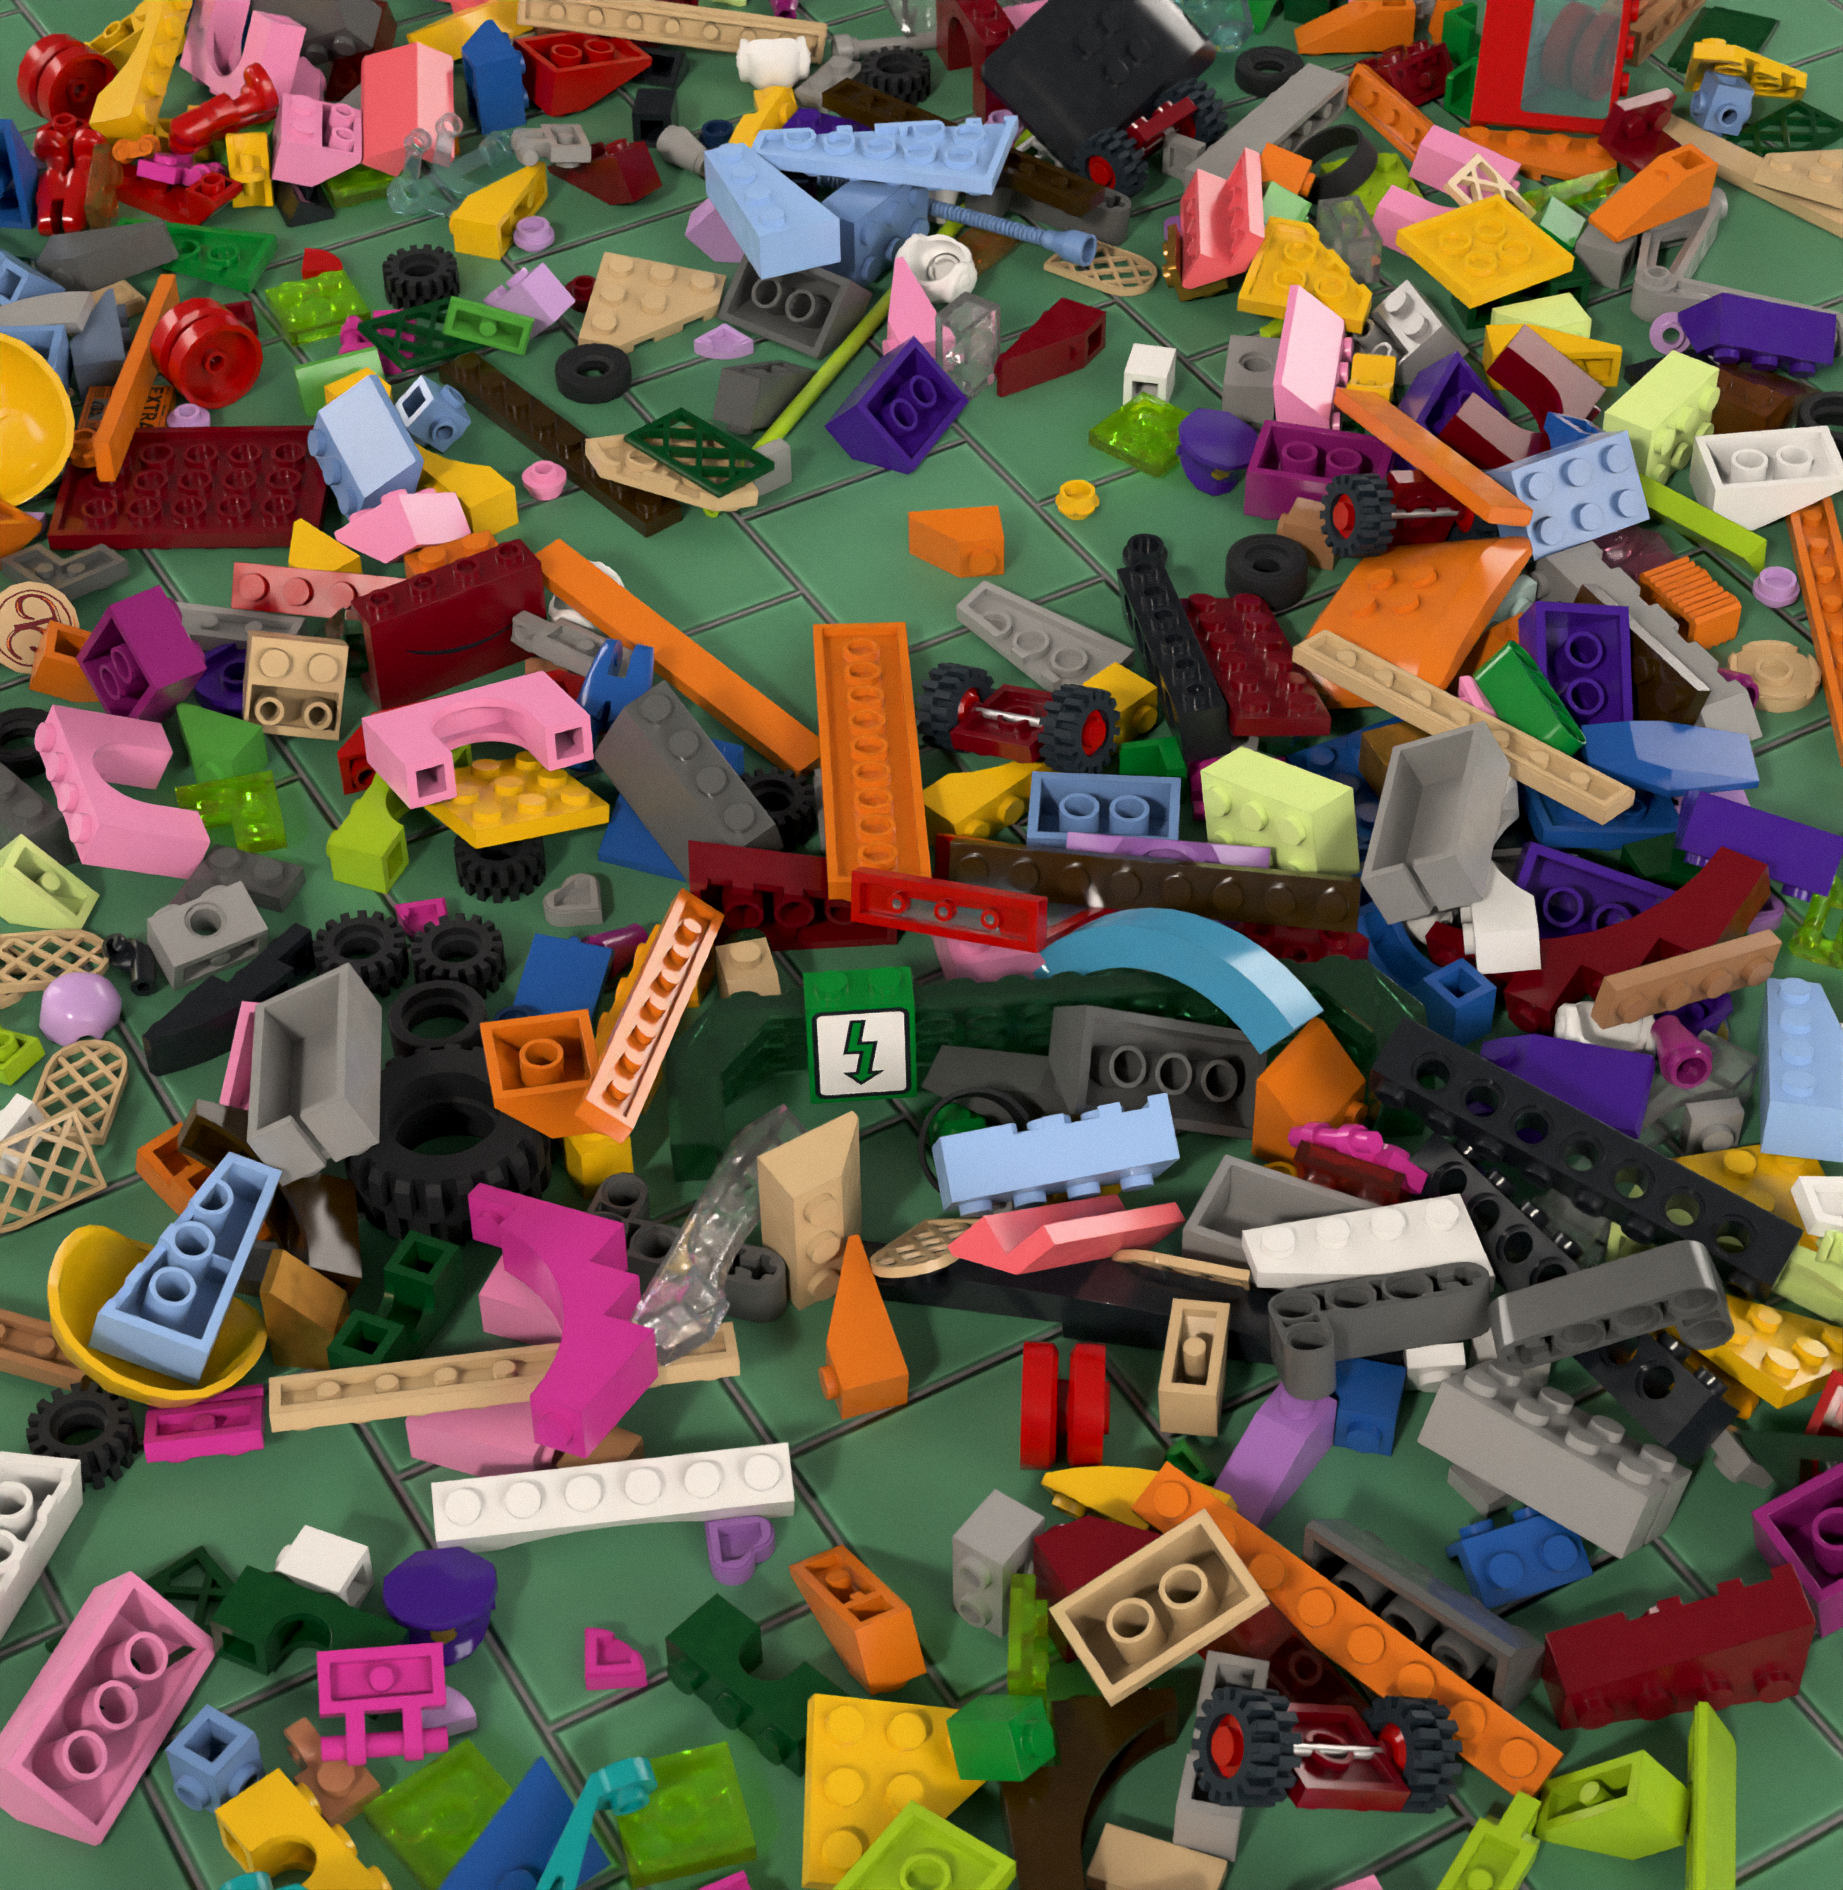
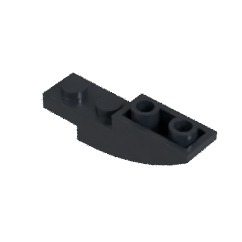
[141,922,316,1077]

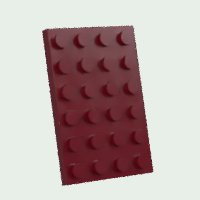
[47,425,331,551]

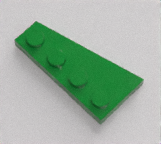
[116,217,278,294]

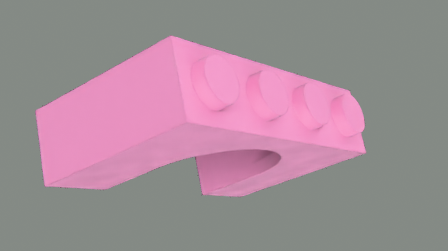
[180,0,306,105]
[1366,125,1521,258]
[362,670,594,810]
[35,705,211,879]
[405,1255,565,1477]

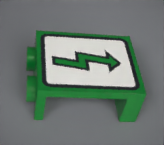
[803,966,917,1104]

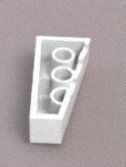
[0,1451,83,1642]

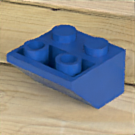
[461,19,529,135]

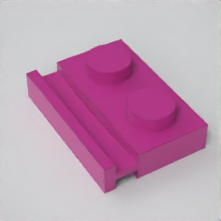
[143,1383,266,1463]

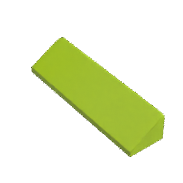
[1638,472,1767,576]
[1685,1701,1736,1890]

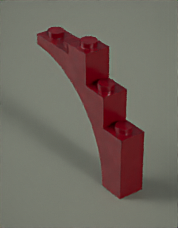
[1425,846,1771,1037]

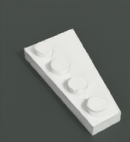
[1241,1193,1495,1292]

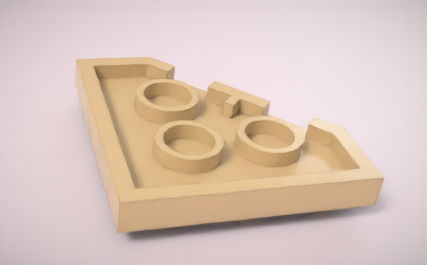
[1752,149,1843,209]
[578,252,727,354]
[585,422,758,512]

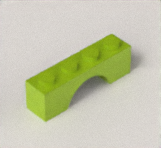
[326,744,473,894]

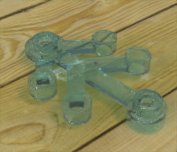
[387,112,515,220]

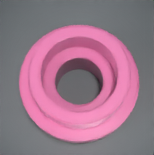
[522,460,567,500]

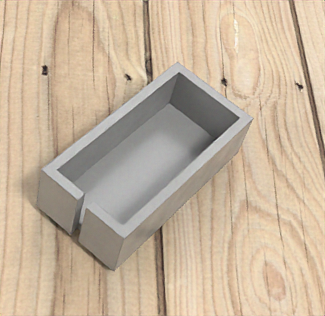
[1361,720,1511,925]
[247,962,382,1186]
[1181,1154,1383,1295]
[1417,1359,1692,1559]

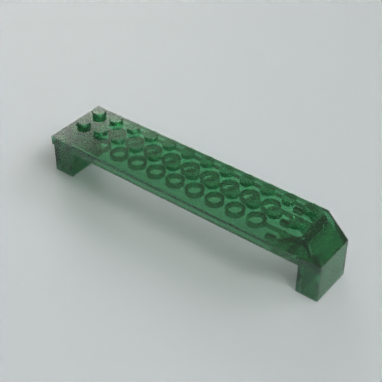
[665,955,1437,1182]

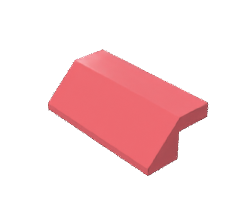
[360,42,455,178]
[1180,147,1265,290]
[947,1194,1186,1275]

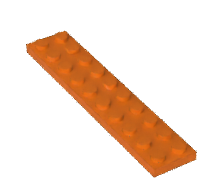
[813,622,932,901]

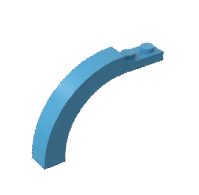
[991,908,1324,1054]

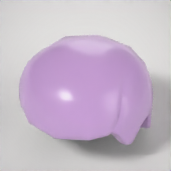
[39,972,122,1046]

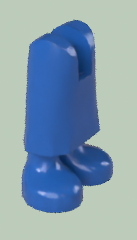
[566,638,654,773]

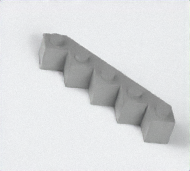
[1525,541,1763,741]

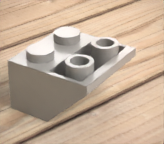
[1346,279,1469,386]

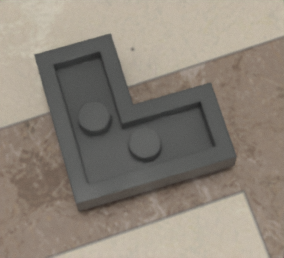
[0,543,130,603]
[169,843,306,933]

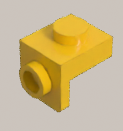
[1346,353,1397,403]

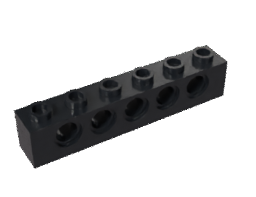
[1117,560,1231,763]

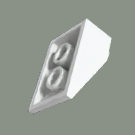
[1689,426,1843,530]

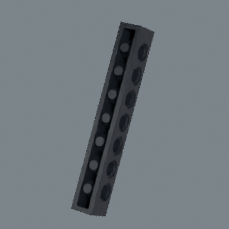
[1369,1016,1804,1304]
[1406,1132,1740,1465]

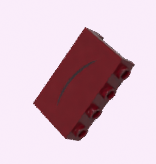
[350,539,547,710]

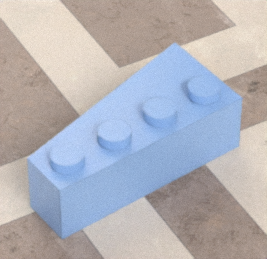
[704,142,841,280]
[1758,978,1843,1163]
[932,1092,1180,1218]
[88,1151,282,1386]

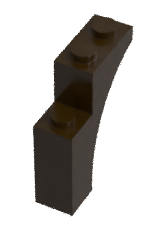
[177,1099,362,1302]
[999,1687,1178,1890]

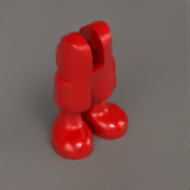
[168,62,279,155]
[33,129,108,237]

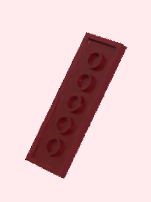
[1179,593,1332,736]

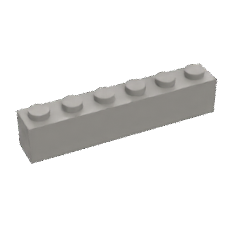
[1182,63,1349,192]

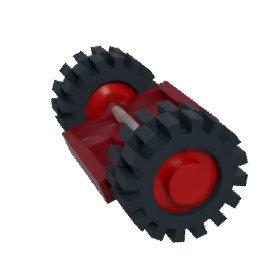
[1073,78,1228,199]
[1320,469,1500,558]
[915,662,1120,774]
[1192,1687,1463,1814]

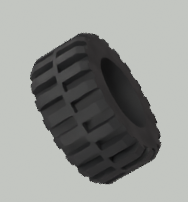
[344,1044,553,1246]

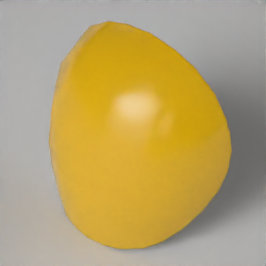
[0,332,75,507]
[47,1225,268,1408]

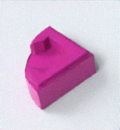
[395,897,449,938]
[585,1628,647,1691]

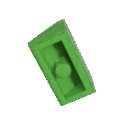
[442,296,535,356]
[293,346,386,418]

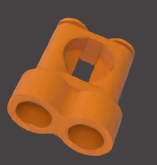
[112,134,162,164]

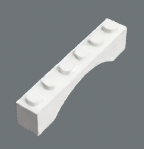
[1460,776,1541,974]
[431,1442,795,1553]

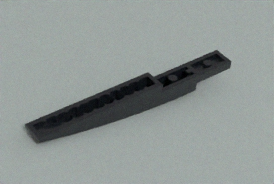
[861,1240,1405,1366]

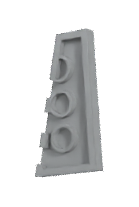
[956,580,1135,692]

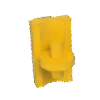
[225,132,275,208]

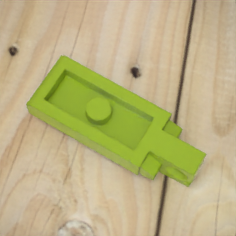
[1436,1790,1542,1890]

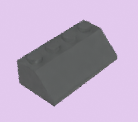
[594,680,784,886]
[1048,1005,1268,1141]
[1302,1519,1545,1714]

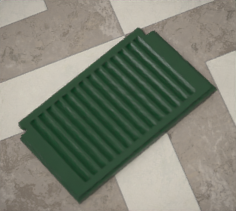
[1668,6,1781,74]

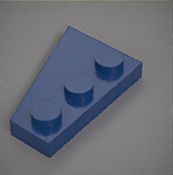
[436,1756,611,1890]

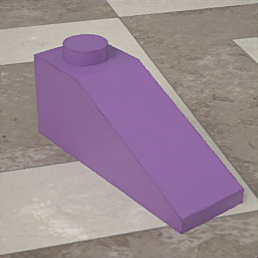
[1213,1382,1337,1531]

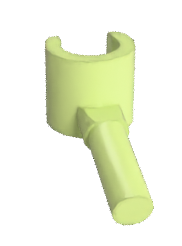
[1815,1229,1843,1269]

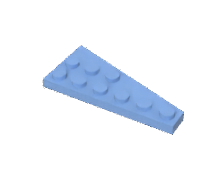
[751,115,1018,196]

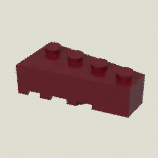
[688,840,897,954]
[1541,1562,1817,1731]

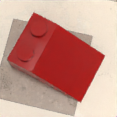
[512,31,652,117]

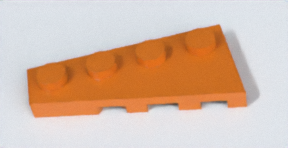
[1458,126,1617,196]

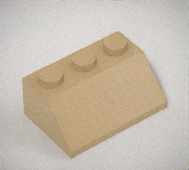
[757,1110,862,1311]
[1049,1508,1270,1707]

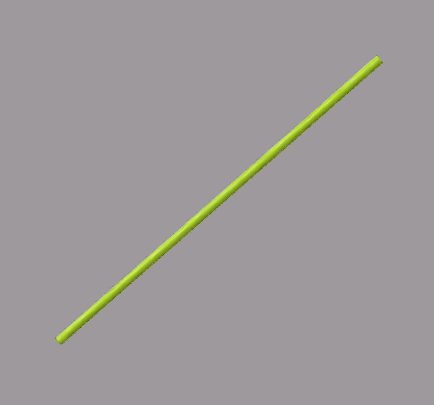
[703,128,1033,518]

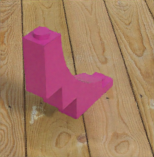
[468,1183,658,1459]

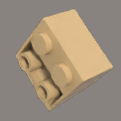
[242,630,349,741]

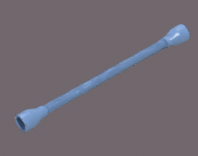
[791,175,1097,267]

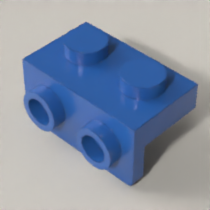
[1445,1506,1594,1610]

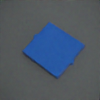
[513,933,616,1029]

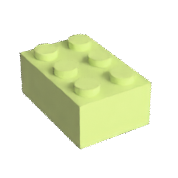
[1602,350,1720,485]
[1200,746,1360,877]

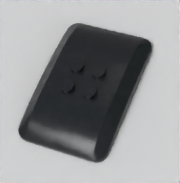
[980,0,1216,174]

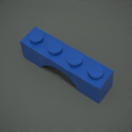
[1350,870,1497,1047]

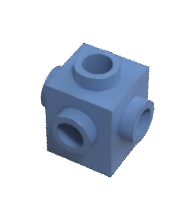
[1690,70,1755,137]
[394,374,472,453]
[165,1704,265,1814]

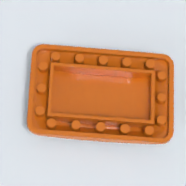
[1302,536,1533,709]

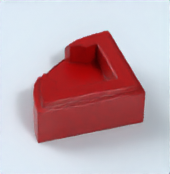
[301,248,345,284]

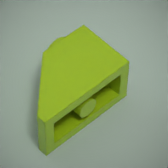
[1535,1749,1691,1860]

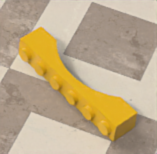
[89,0,193,151]
[324,367,519,535]
[923,661,1158,847]

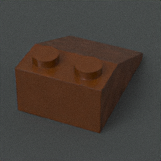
[1711,362,1822,435]

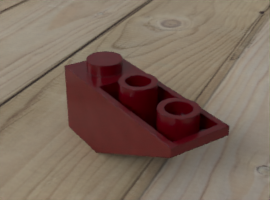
[547,138,663,205]
[994,297,1106,397]

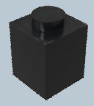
[631,88,679,148]

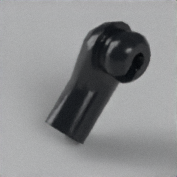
[102,933,156,996]

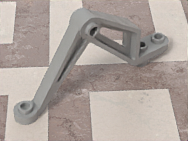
[1630,187,1843,358]

